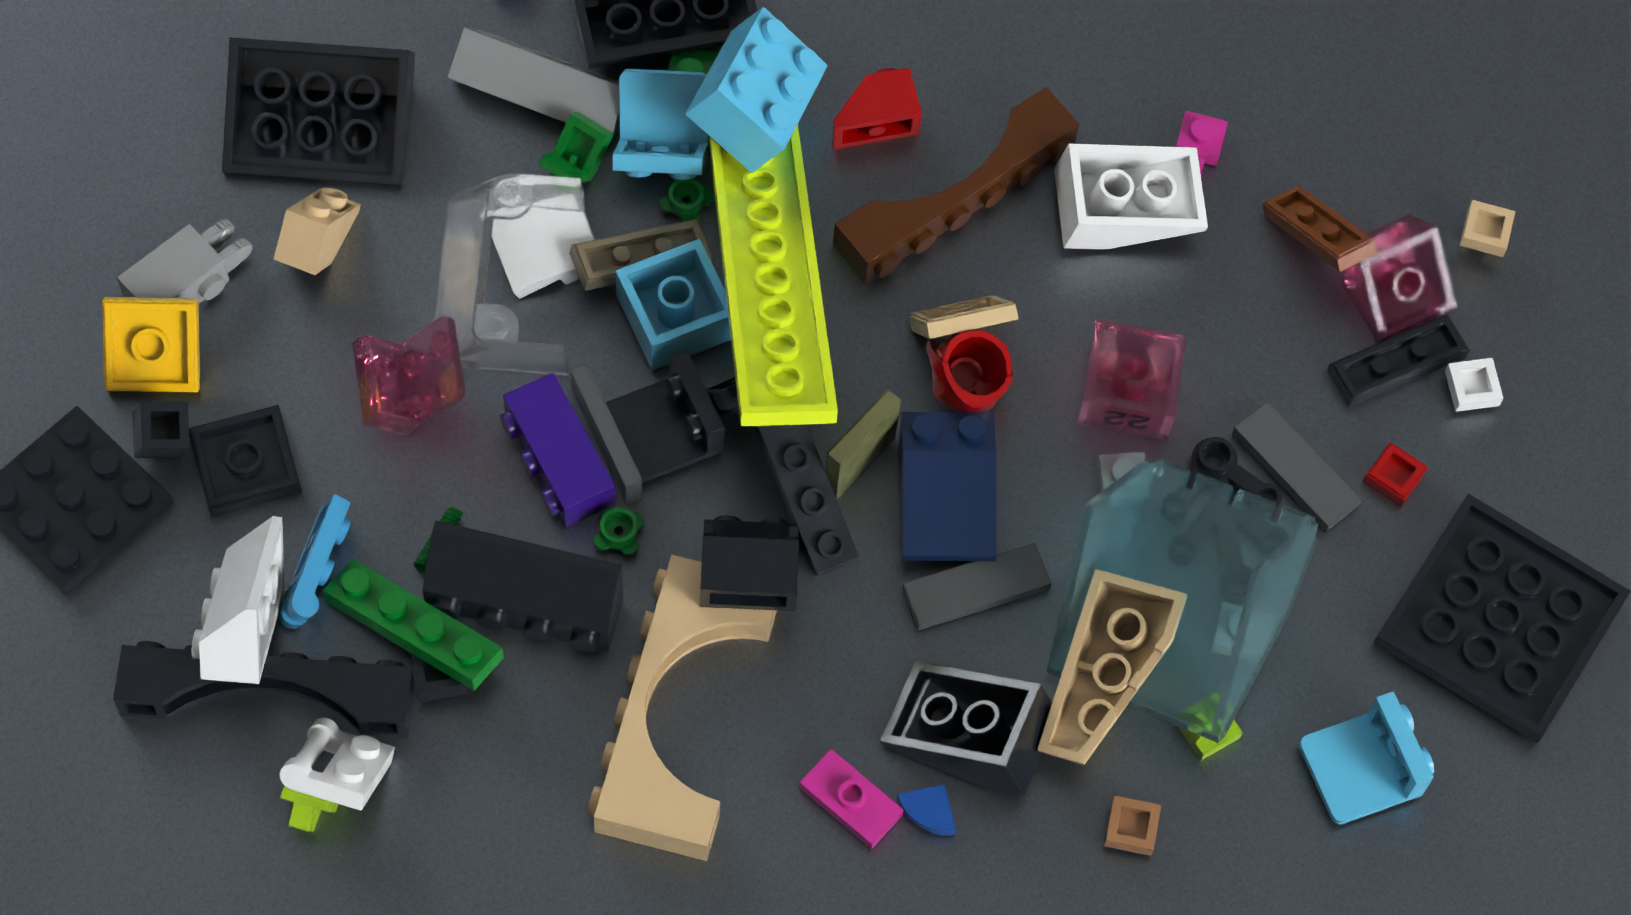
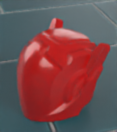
[925,330,1014,412]

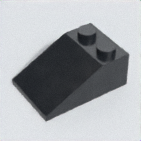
[880,661,1052,796]

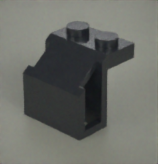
[700,515,799,611]

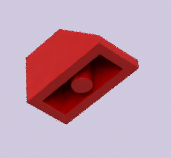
[831,67,922,150]

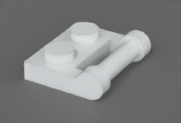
[279,717,395,811]

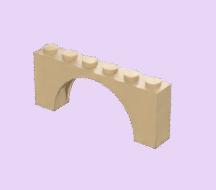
[587,554,777,861]

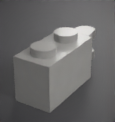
[117,219,253,304]

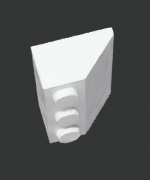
[192,516,285,684]

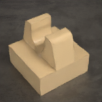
[1459,200,1516,257]

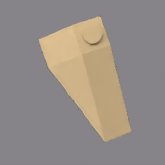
[1037,569,1187,765]

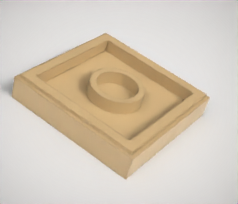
[908,295,1018,339]

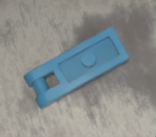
[278,494,351,629]

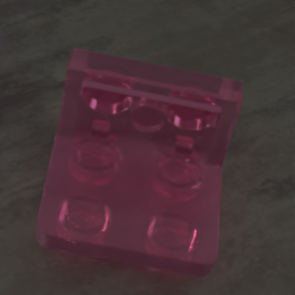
[352,316,465,435]

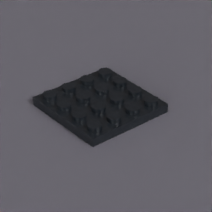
[1373,494,1631,743]

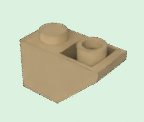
[273,188,361,275]

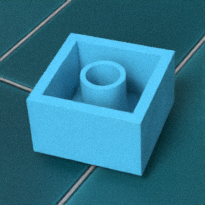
[615,239,731,370]

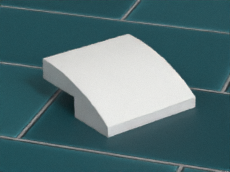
[484,188,596,299]

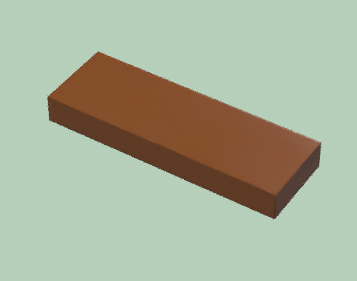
[1262,185,1377,272]

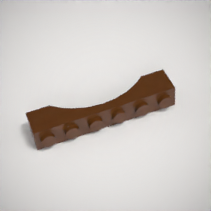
[833,87,1079,284]

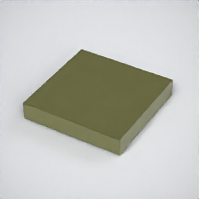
[825,390,901,500]

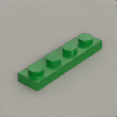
[323,559,504,691]

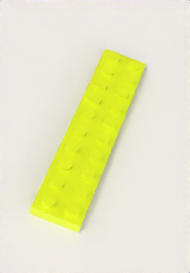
[709,124,838,426]

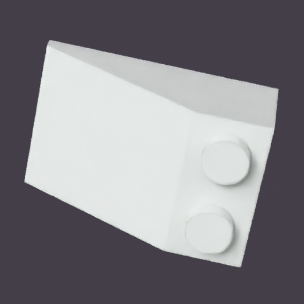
[1054,144,1208,249]

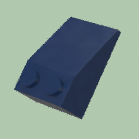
[898,412,996,561]

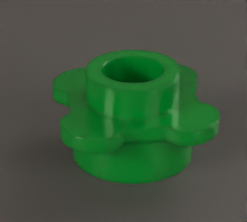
[660,178,713,222]
[593,507,644,556]

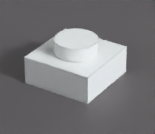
[1445,358,1503,412]

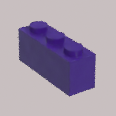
[500,372,616,528]

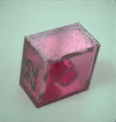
[1077,319,1187,440]

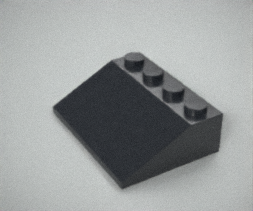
[569,0,757,68]
[222,37,415,185]

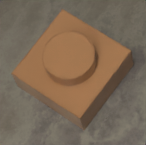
[1104,795,1161,856]

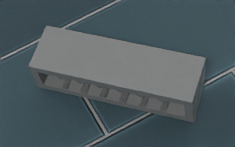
[447,27,620,137]

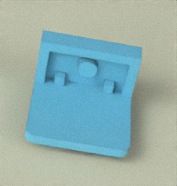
[613,69,709,180]
[1299,691,1434,824]

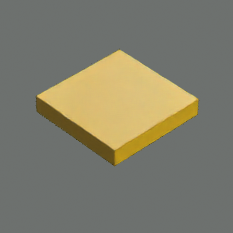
[102,297,200,392]

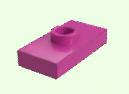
[799,749,904,850]

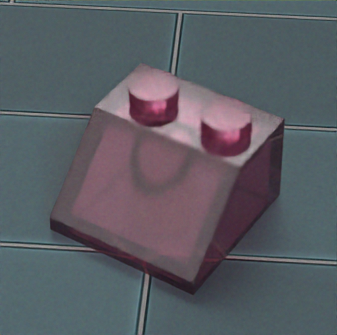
[1339,214,1457,342]

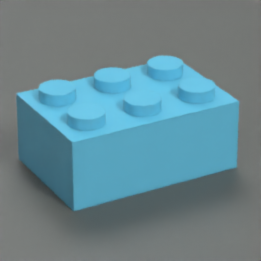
[685,7,828,173]

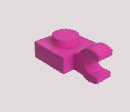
[1176,111,1228,174]

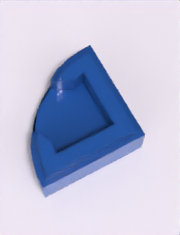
[897,784,956,836]

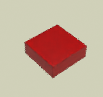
[1363,442,1429,507]

